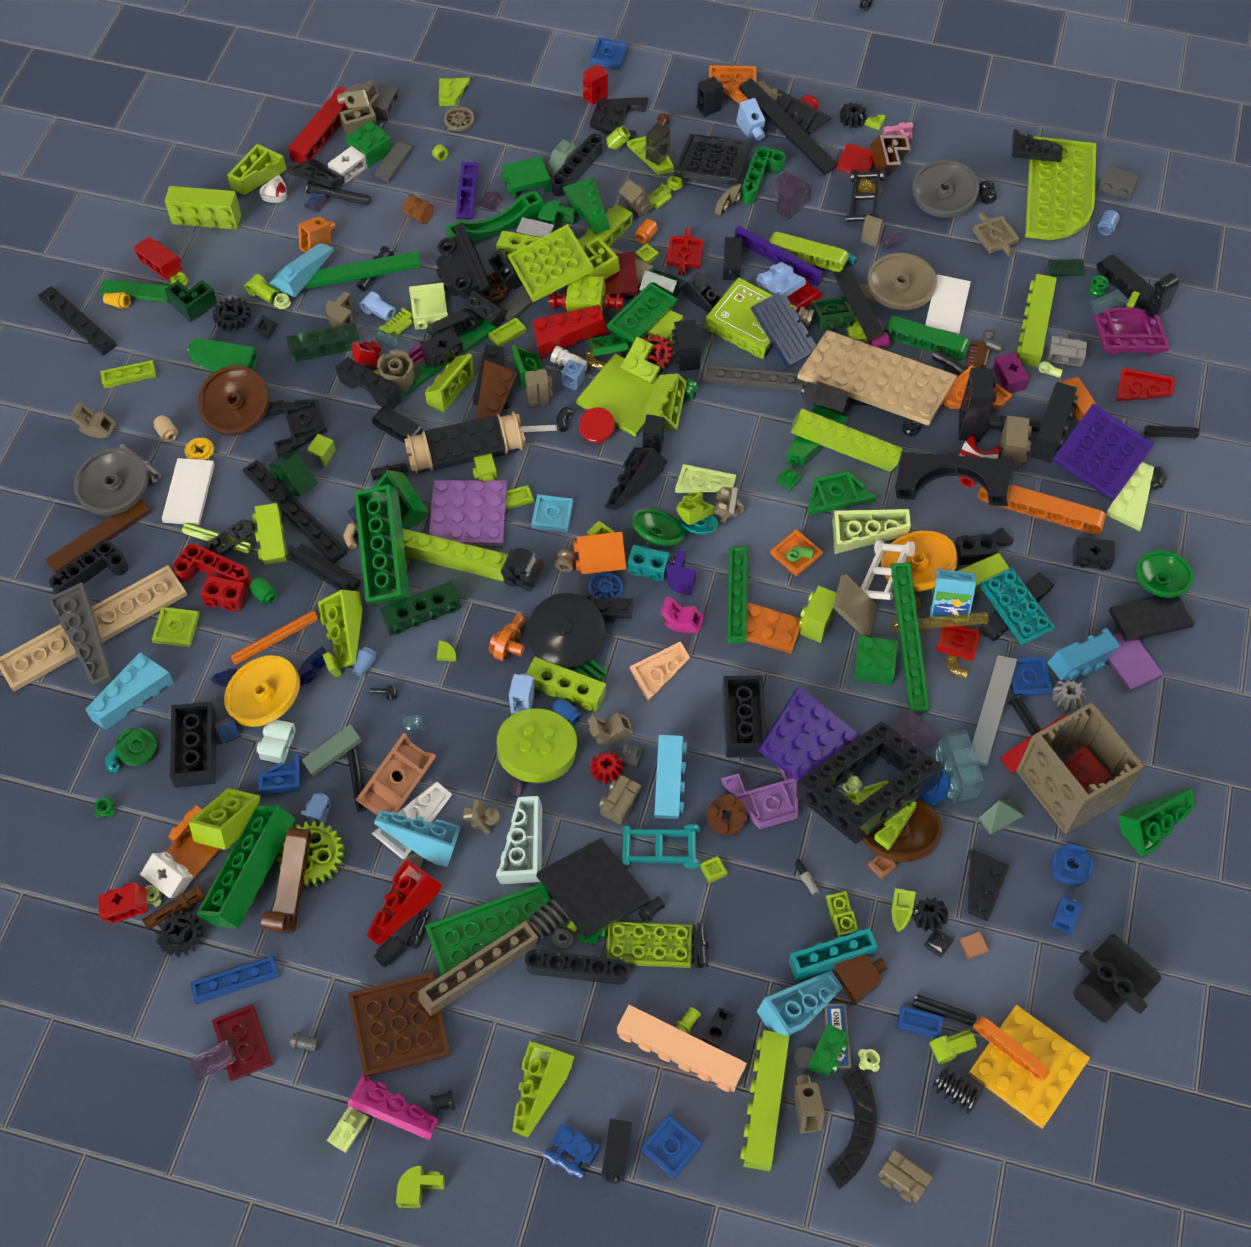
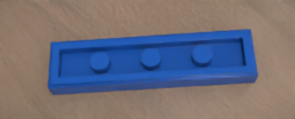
[190,955,280,1004]

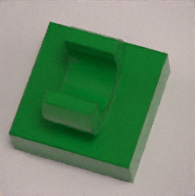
[776,467,802,491]

